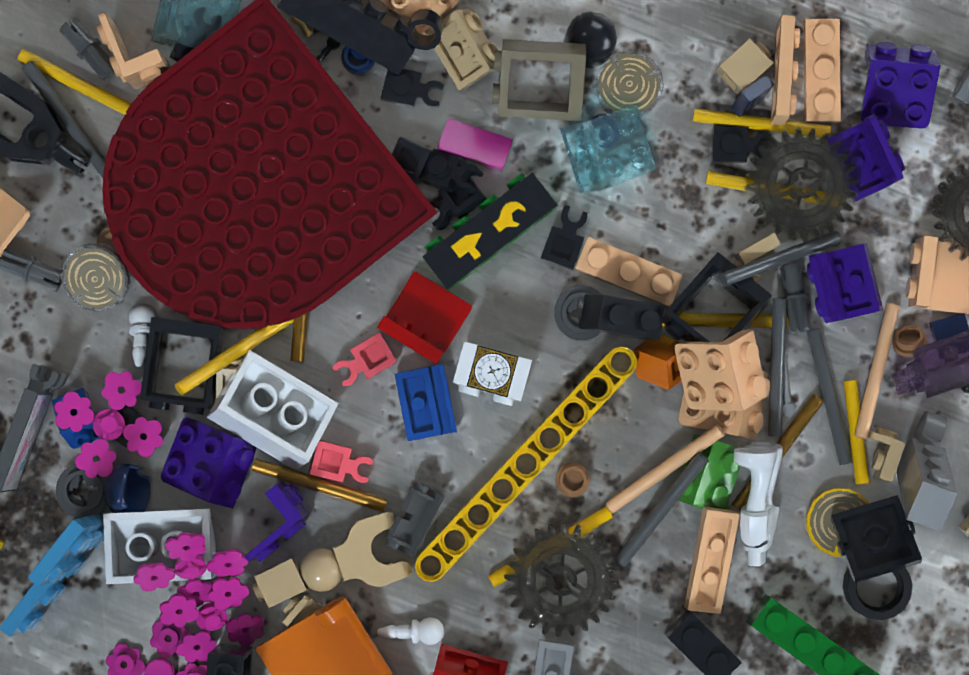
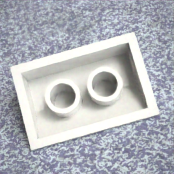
[207,350,339,470]
[103,509,217,584]

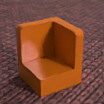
[634,335,681,390]

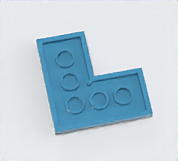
[0,513,104,637]

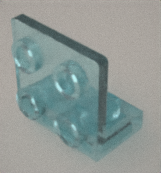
[150,0,241,48]
[560,105,656,194]

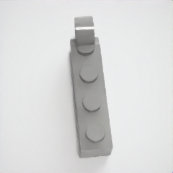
[896,411,958,532]

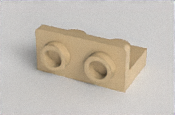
[425,8,498,91]

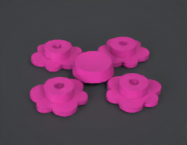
[54,371,163,478]
[133,532,248,607]
[160,577,264,662]
[105,621,207,675]

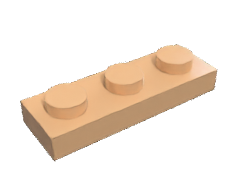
[771,15,800,125]
[803,19,841,123]
[575,237,684,307]
[684,506,740,614]

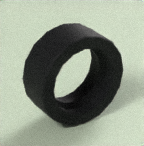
[842,568,913,621]

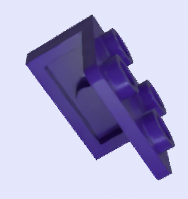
[860,42,941,129]
[825,115,905,203]
[807,243,883,323]
[160,417,257,509]
[244,482,309,562]

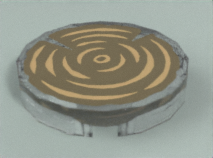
[595,50,664,120]
[61,243,131,312]

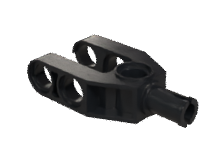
[0,72,90,177]

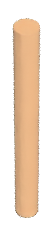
[854,303,900,439]
[606,424,725,514]

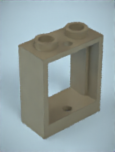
[492,39,586,121]

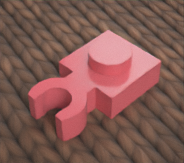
[332,332,398,387]
[308,440,373,483]

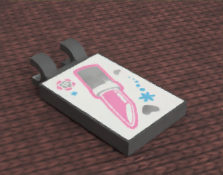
[0,364,69,493]

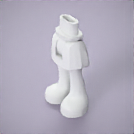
[734,441,783,566]

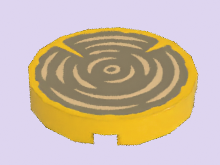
[805,488,869,557]

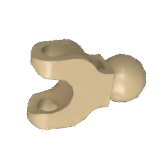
[299,512,413,592]

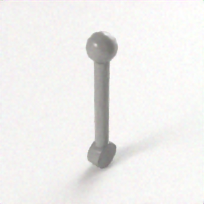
[783,346,795,417]

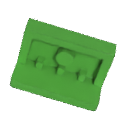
[678,434,740,509]

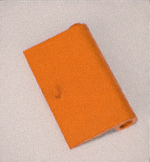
[255,596,393,675]

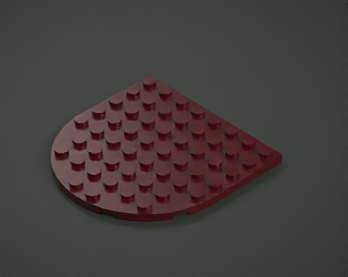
[102,0,438,329]

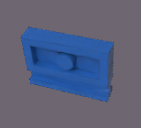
[394,364,457,441]

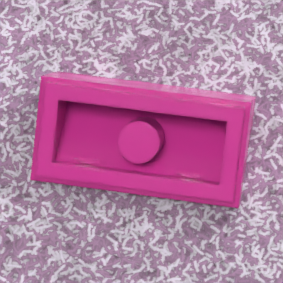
[437,118,513,172]

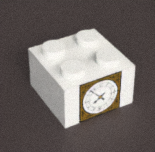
[453,342,532,407]

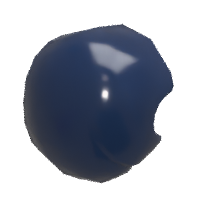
[104,464,151,513]

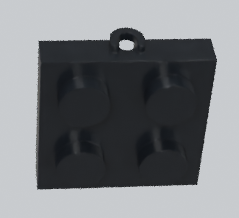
[831,495,922,583]

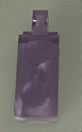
[891,330,969,398]

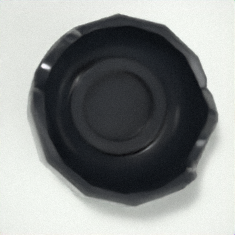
[564,11,618,69]

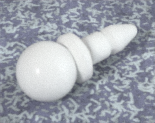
[129,304,156,367]
[377,617,444,645]

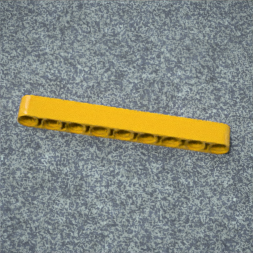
[415,346,637,582]

